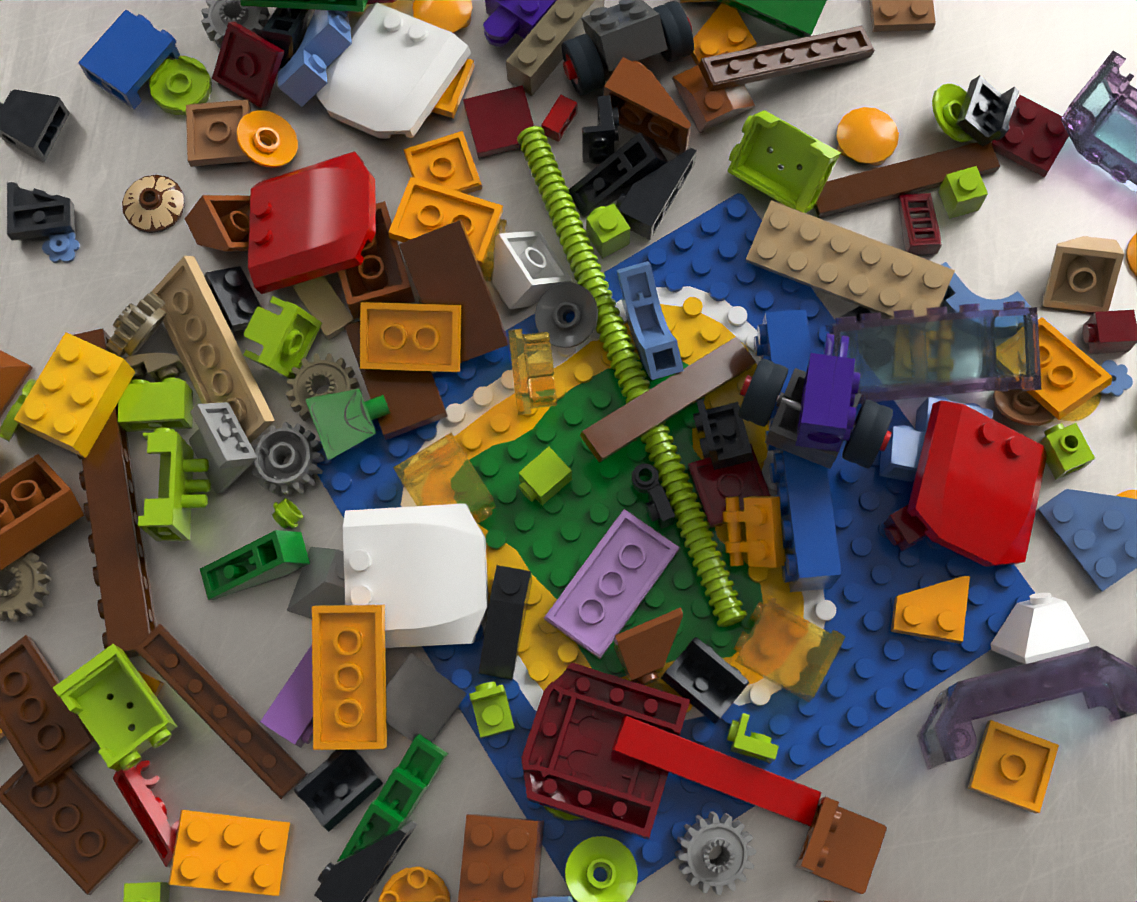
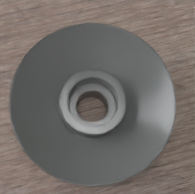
[535,282,598,348]

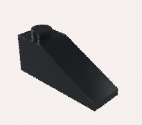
[262,8,315,68]
[569,132,668,217]
[616,148,697,240]
[478,565,532,680]
[314,820,417,902]

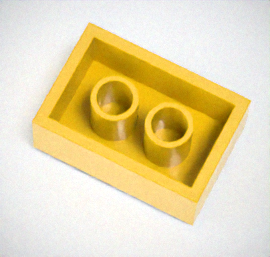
[14,332,135,458]

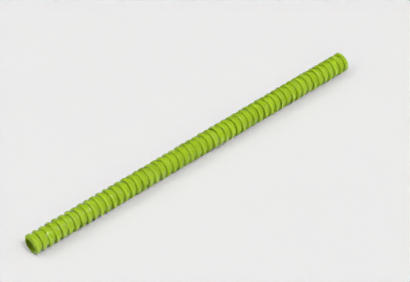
[517,126,747,627]

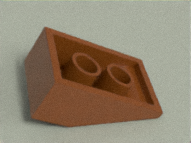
[604,57,691,156]

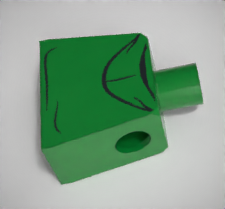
[305,389,390,460]

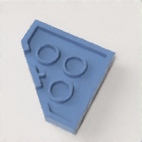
[1038,489,1137,592]

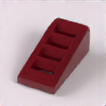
[898,193,942,255]

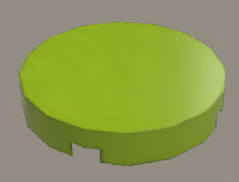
[149,56,212,115]
[0,379,36,442]

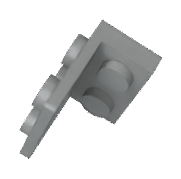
[189,402,257,494]

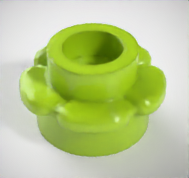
[272,498,303,529]

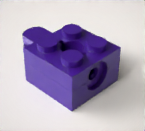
[483,0,557,47]
[795,333,860,452]

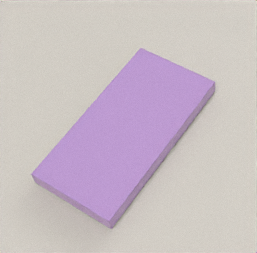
[544,509,680,659]

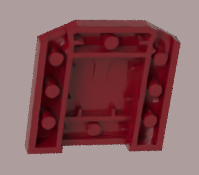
[521,662,690,840]

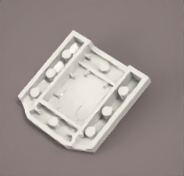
[315,3,471,139]
[343,504,489,648]

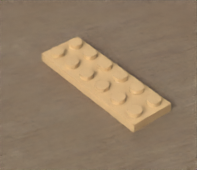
[746,200,955,333]
[151,256,275,444]

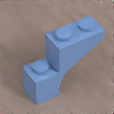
[278,10,352,107]
[879,396,993,482]

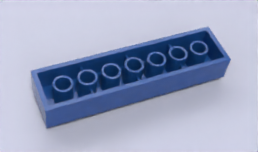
[754,309,842,592]

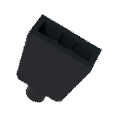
[0,89,70,162]

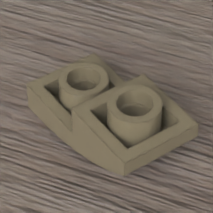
[124,353,187,384]

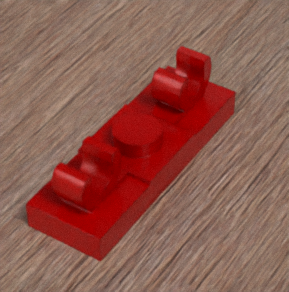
[113,760,179,867]

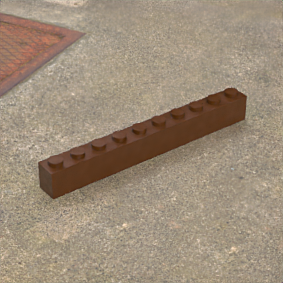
[73,328,157,658]

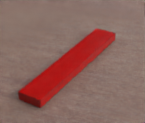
[612,716,822,827]

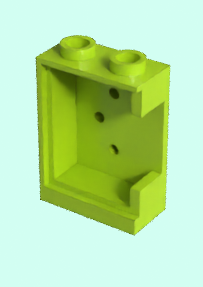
[727,110,841,213]
[138,428,211,542]
[53,644,178,771]

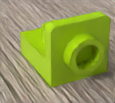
[469,681,515,739]
[727,713,779,764]

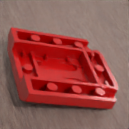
[248,151,376,294]
[907,400,1047,567]

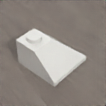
[493,231,572,309]
[991,593,1091,665]

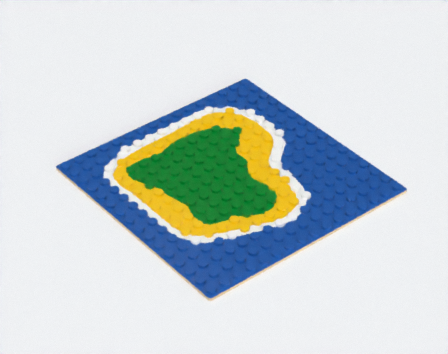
[317,193,1036,884]

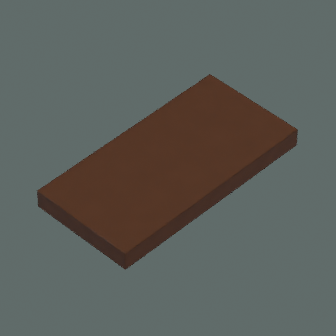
[399,220,510,363]
[345,321,448,440]
[0,635,98,788]
[0,765,143,895]

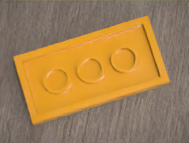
[312,604,387,750]

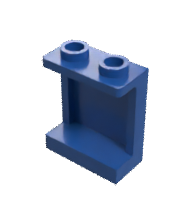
[78,10,180,110]

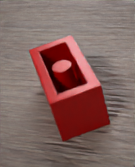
[541,94,578,142]

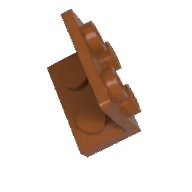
[795,796,887,894]

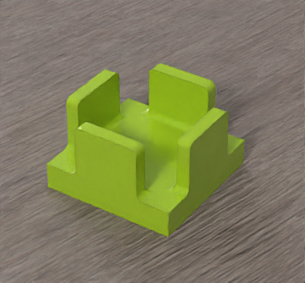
[243,296,322,379]

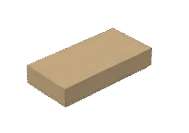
[293,276,355,340]

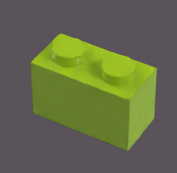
[118,377,193,432]

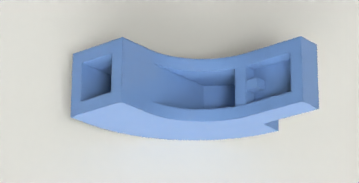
[616,261,684,380]

